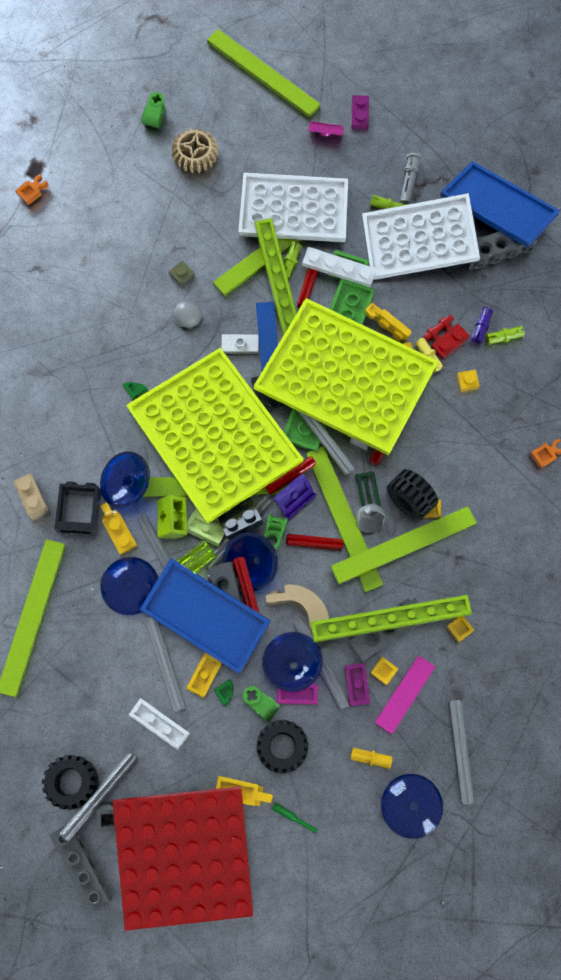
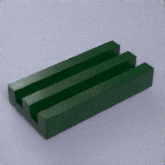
[355,471,381,507]

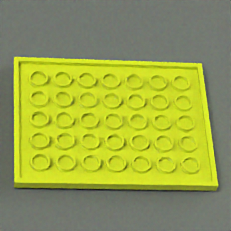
[254,298,439,456]
[126,348,304,524]

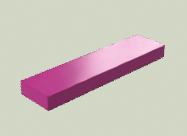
[375,655,435,735]

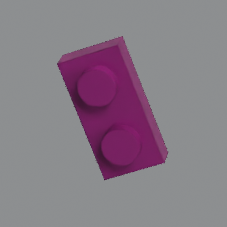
[351,95,369,129]
[344,663,371,706]

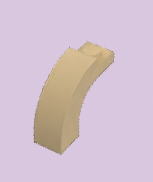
[265,584,329,632]

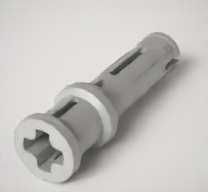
[400,152,422,205]

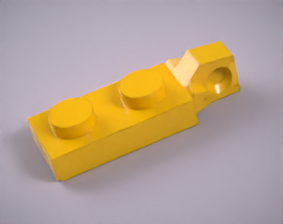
[364,303,412,343]
[100,502,138,556]
[186,653,222,698]
[216,776,273,806]

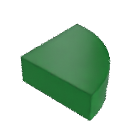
[122,382,148,401]
[213,679,234,707]

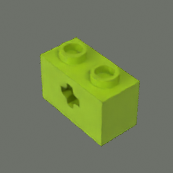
[157,495,187,540]

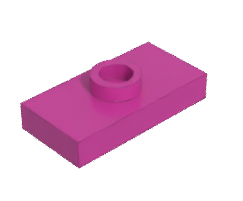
[308,121,344,136]
[277,683,318,705]

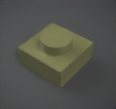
[169,261,195,287]

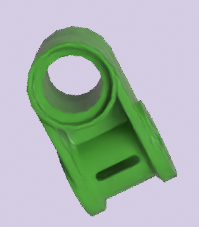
[141,92,166,128]
[263,514,288,553]
[242,686,281,723]

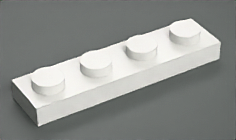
[302,247,377,288]

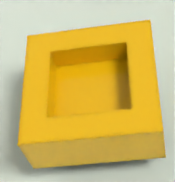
[457,370,480,392]
[446,617,475,643]
[370,657,398,685]

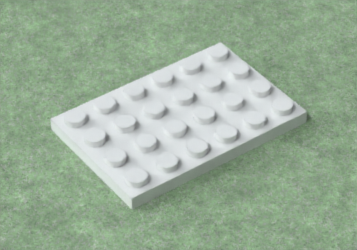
[239,173,348,242]
[362,193,480,280]

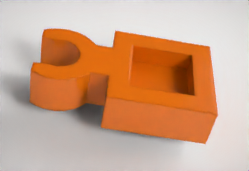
[15,175,49,205]
[530,439,561,469]

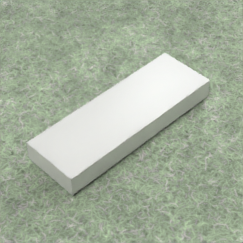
[129,698,190,751]

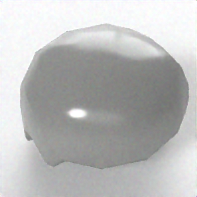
[173,301,202,329]
[356,504,386,533]

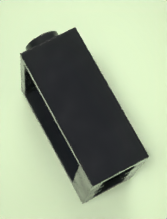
[54,481,101,535]

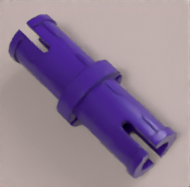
[471,307,493,344]

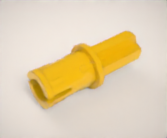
[351,748,393,769]

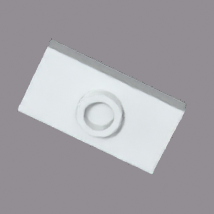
[222,334,258,354]

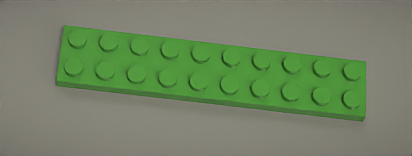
[284,278,375,452]

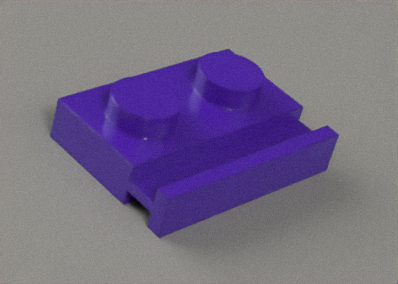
[273,474,316,520]

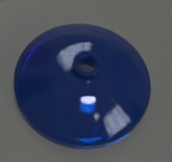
[100,451,150,508]
[223,532,278,591]
[100,557,158,615]
[262,632,323,692]
[381,774,443,839]

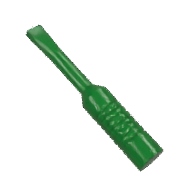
[271,802,318,834]

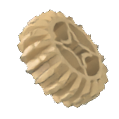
[171,127,218,173]

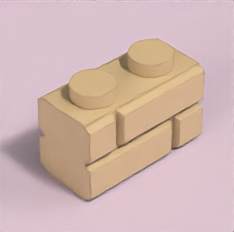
[13,474,50,521]

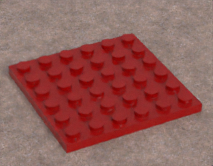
[113,786,253,931]

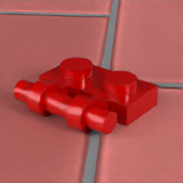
[422,315,470,360]

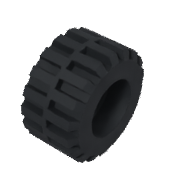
[386,469,439,520]
[257,720,309,774]
[42,755,99,810]

